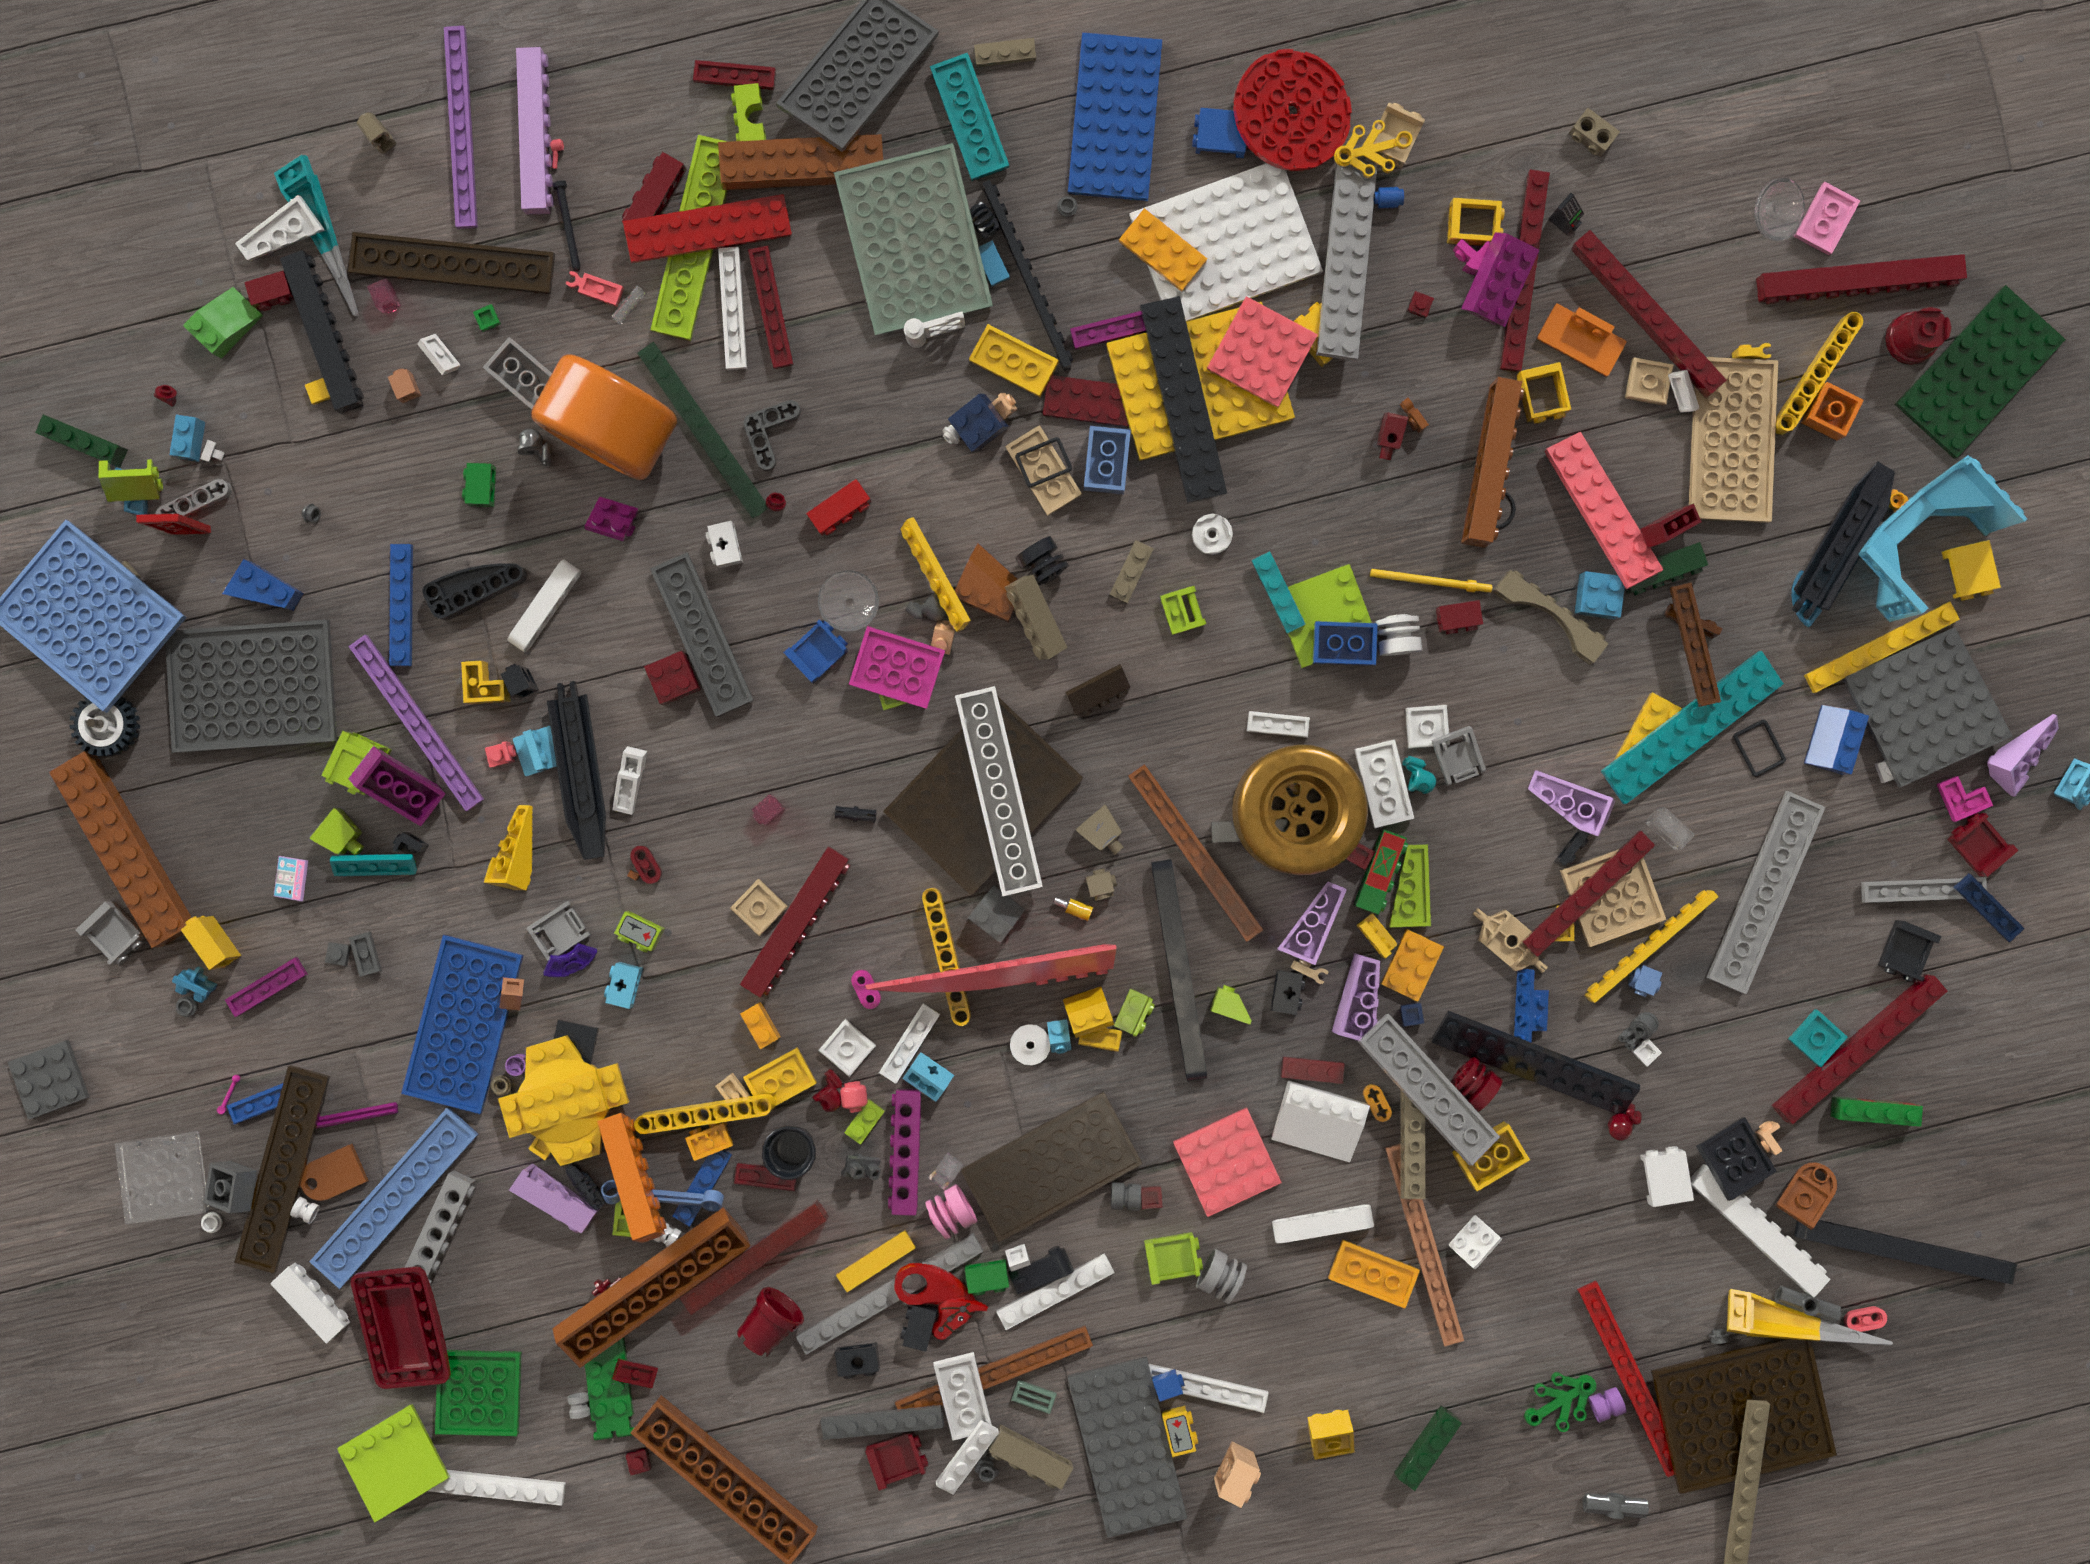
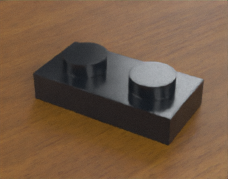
[1554,829,1589,866]

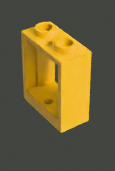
[1447,198,1505,246]
[1516,362,1571,424]

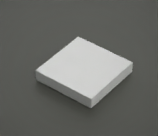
[1405,705,1450,749]
[818,1019,876,1077]

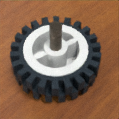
[69,696,140,757]

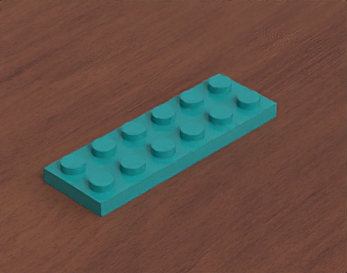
[930,52,1009,181]

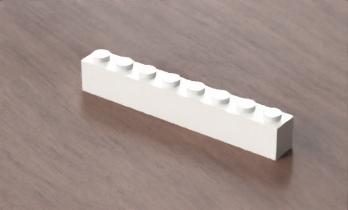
[1690,1164,1831,1297]

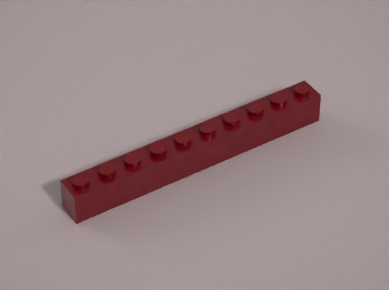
[1571,230,1727,399]
[1756,254,1967,305]
[1771,974,1948,1124]

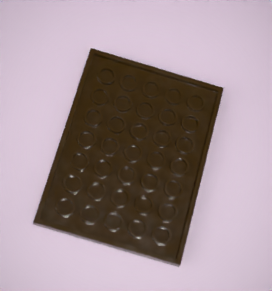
[883,697,1083,895]
[1651,1339,1837,1494]

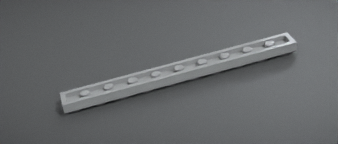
[796,1233,983,1354]

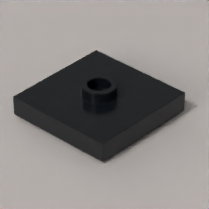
[554,1020,599,1065]

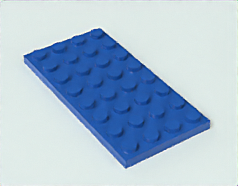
[1068,32,1162,201]
[401,935,524,1114]

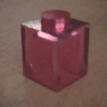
[367,278,401,314]
[752,794,785,825]

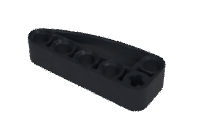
[422,563,527,621]

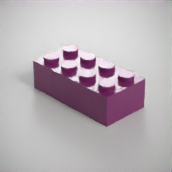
[1461,232,1539,327]
[348,745,446,826]

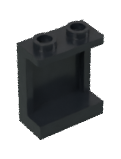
[1878,920,1942,983]

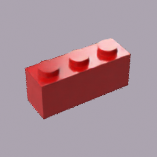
[806,479,872,536]

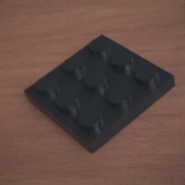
[1696,1117,1777,1201]

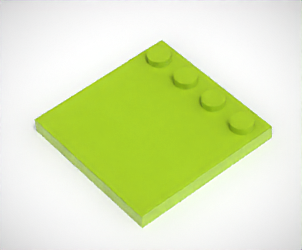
[1288,564,1378,668]
[337,1404,450,1523]

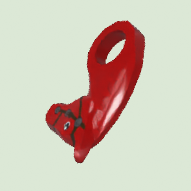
[894,1263,988,1340]

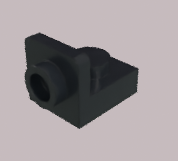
[392,832,429,853]

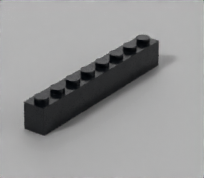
[280,250,364,414]

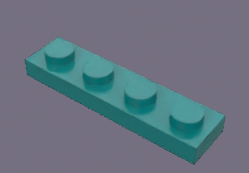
[1251,551,1305,634]
[330,854,417,876]

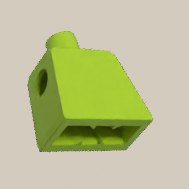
[310,808,364,855]

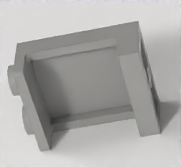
[76,901,146,965]

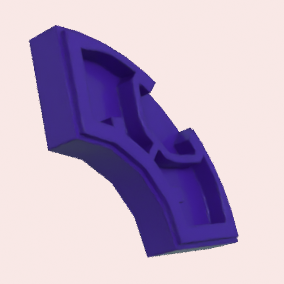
[543,943,597,977]

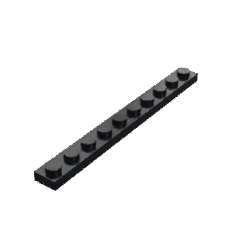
[982,180,1073,372]

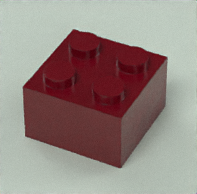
[644,651,701,705]

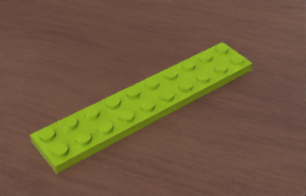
[650,135,728,341]

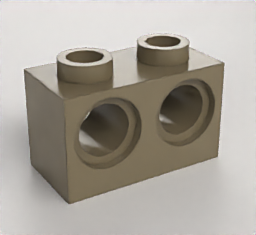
[1568,108,1620,157]

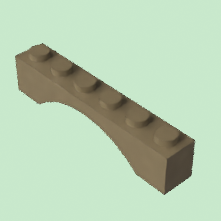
[1492,570,1608,665]

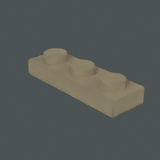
[974,38,1036,67]
[1109,540,1154,604]

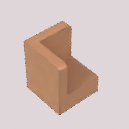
[499,977,524,1010]

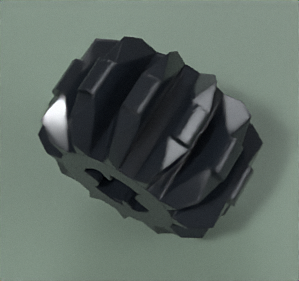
[970,202,999,239]

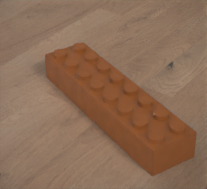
[718,134,883,190]
[1461,377,1524,548]

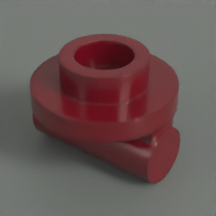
[154,385,177,407]

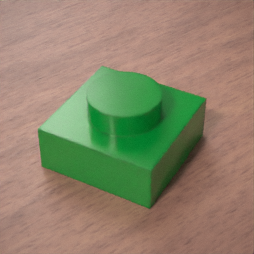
[473,304,501,332]

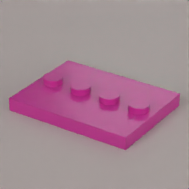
[849,626,945,709]

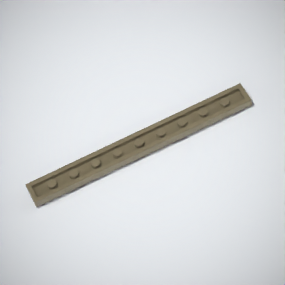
[1724,1400,1770,1564]

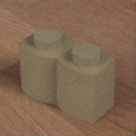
[357,113,396,154]

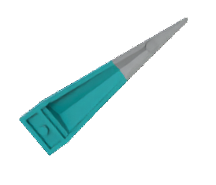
[274,155,359,316]

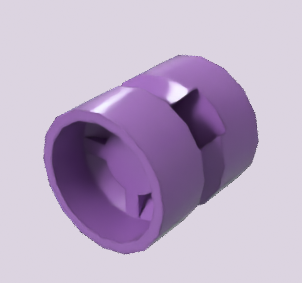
[1588,1387,1627,1423]

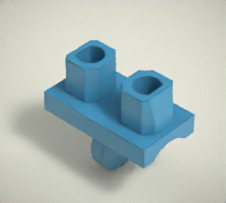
[172,966,217,1003]

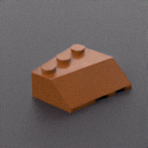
[955,543,1018,623]

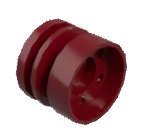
[1450,1057,1503,1112]

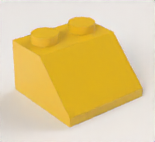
[1063,986,1114,1038]
[1308,1410,1355,1460]

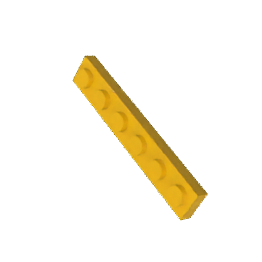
[900,517,971,632]

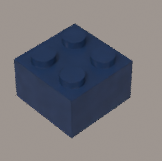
[948,394,1009,452]

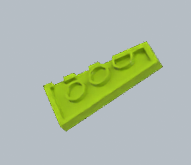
[1389,844,1431,927]

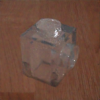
[928,1153,964,1190]

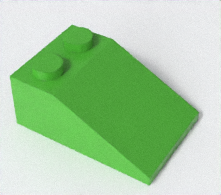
[183,287,263,359]

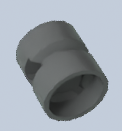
[1111,1182,1141,1211]

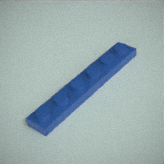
[389,544,413,666]

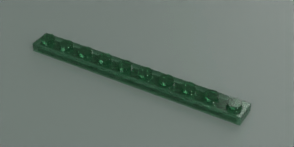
[637,341,769,519]

